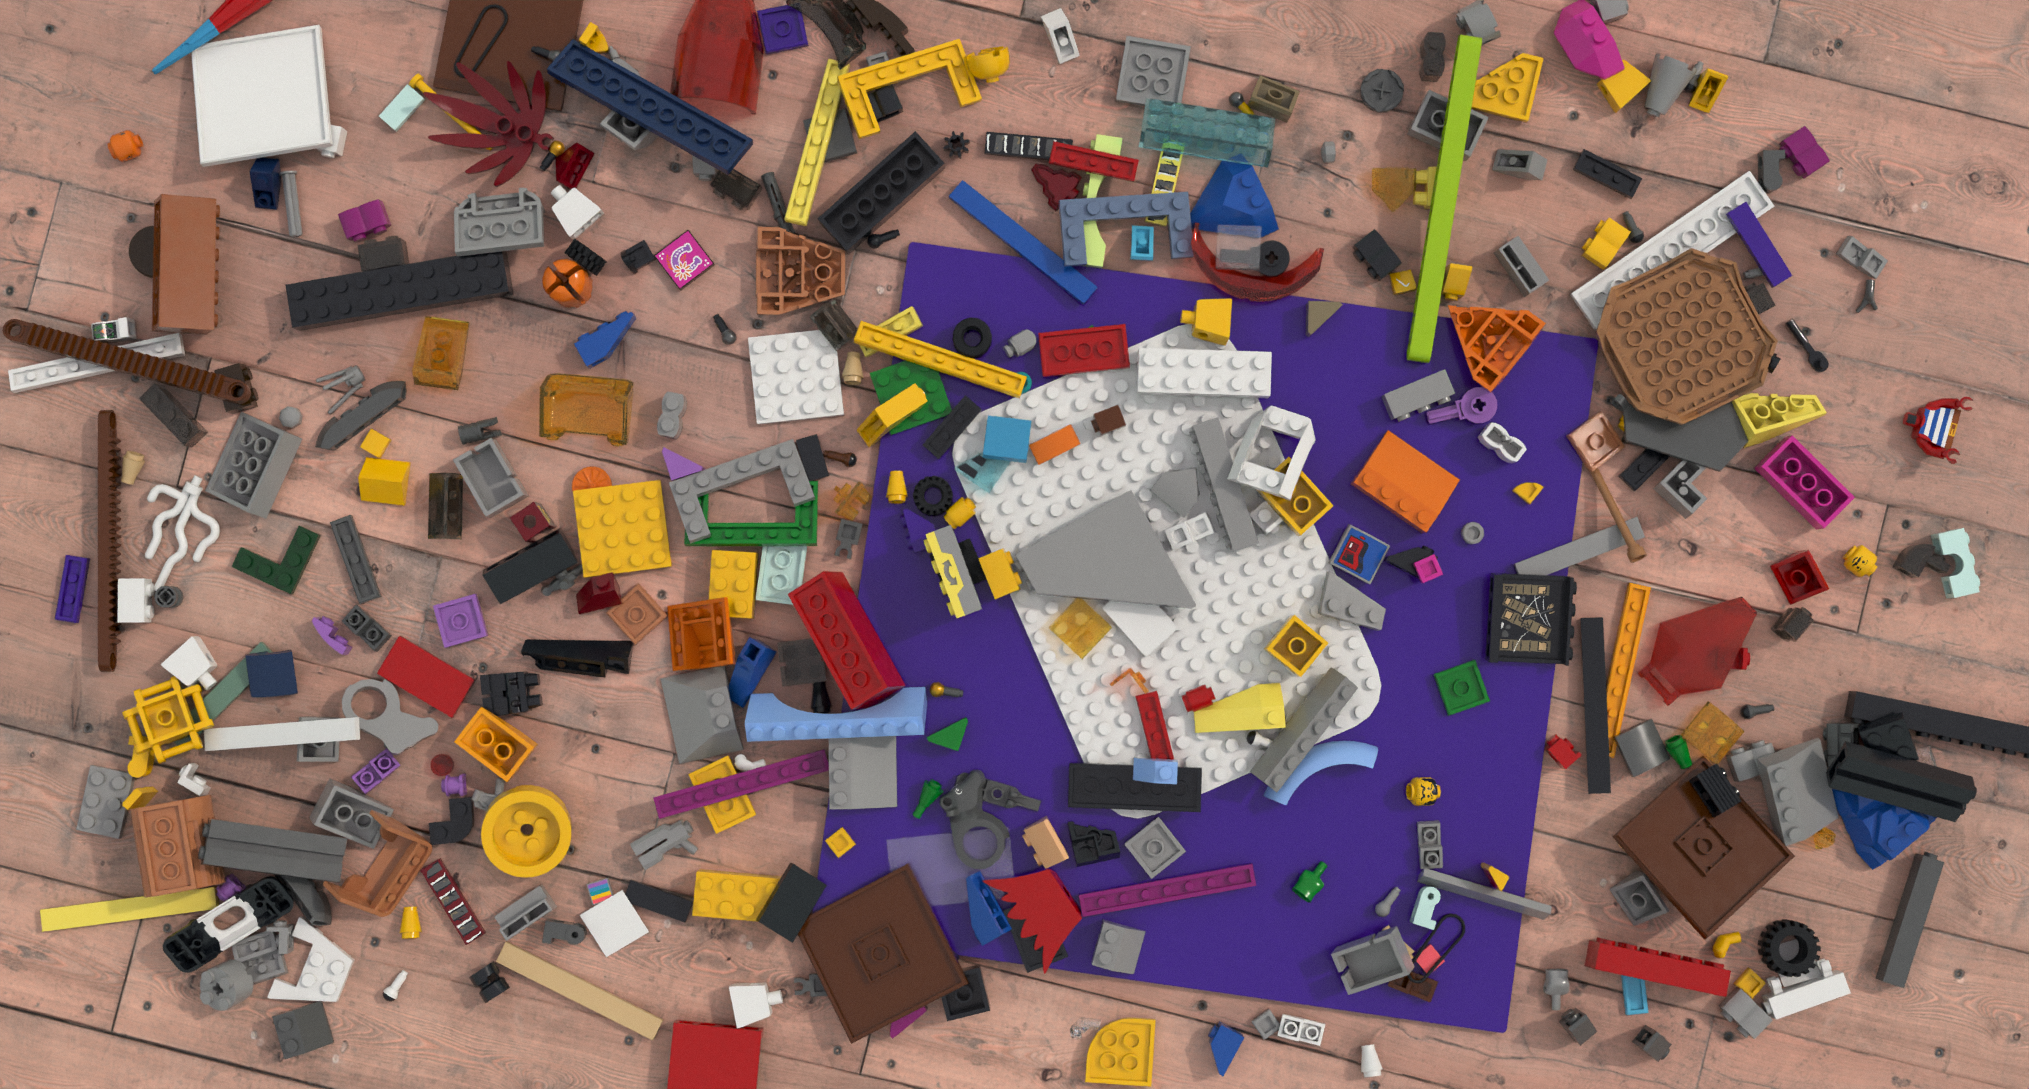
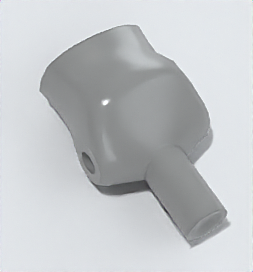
[1543,969,1570,1010]

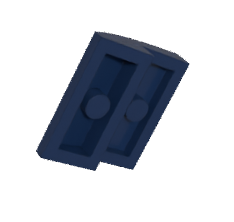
[245,650,298,697]

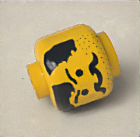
[1406,777,1441,806]

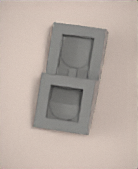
[1836,236,1888,279]

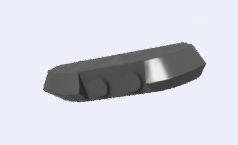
[315,381,407,451]
[275,875,332,926]

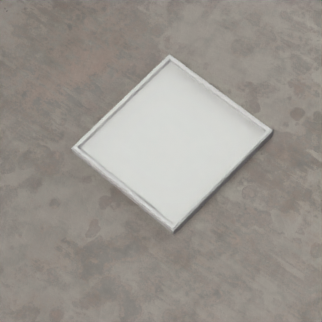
[191,25,333,167]

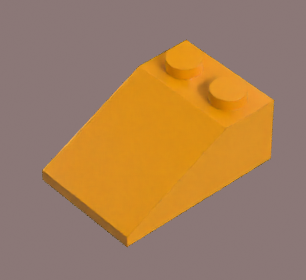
[454,707,538,782]

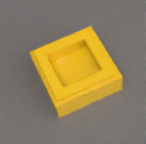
[360,428,391,459]
[825,827,856,858]
[1733,967,1766,999]

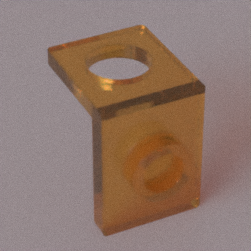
[1109,668,1149,694]

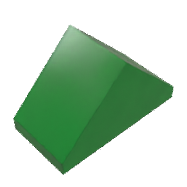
[927,717,968,751]

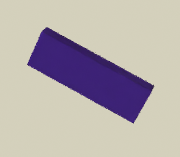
[55,555,90,623]

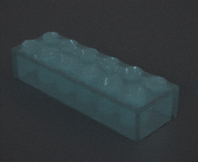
[1139,98,1275,168]

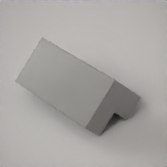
[1494,236,1549,297]
[494,885,557,941]

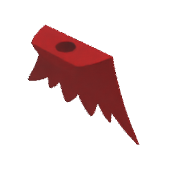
[983,869,1082,974]

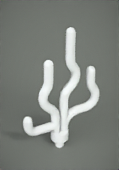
[145,475,220,592]

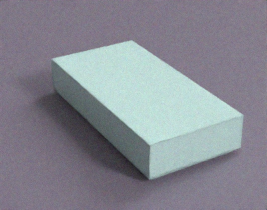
[379,84,425,132]

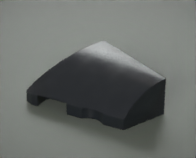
[1067,821,1120,867]

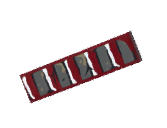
[420,858,486,945]

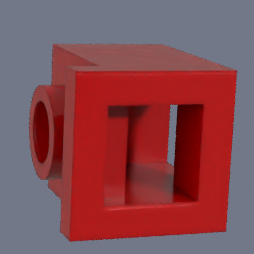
[1544,734,1582,769]

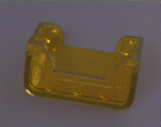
[539,373,633,446]

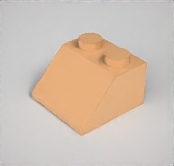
[1022,816,1069,869]

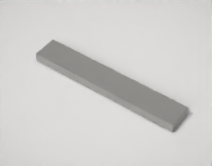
[1513,517,1645,575]
[1417,868,1552,920]

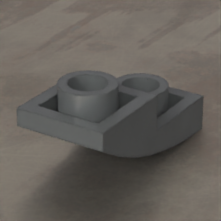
[342,605,392,652]

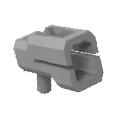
[630,819,698,870]

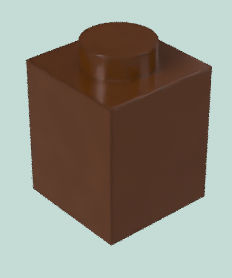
[1091,405,1126,436]

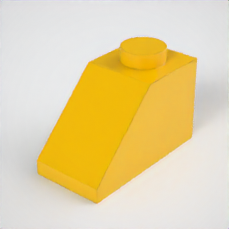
[1441,263,1472,301]

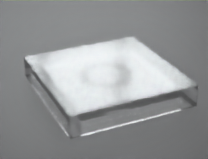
[1215,225,1262,271]

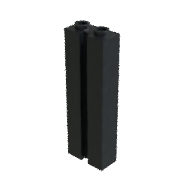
[1826,741,1977,822]

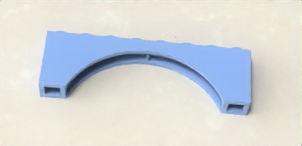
[744,687,927,742]

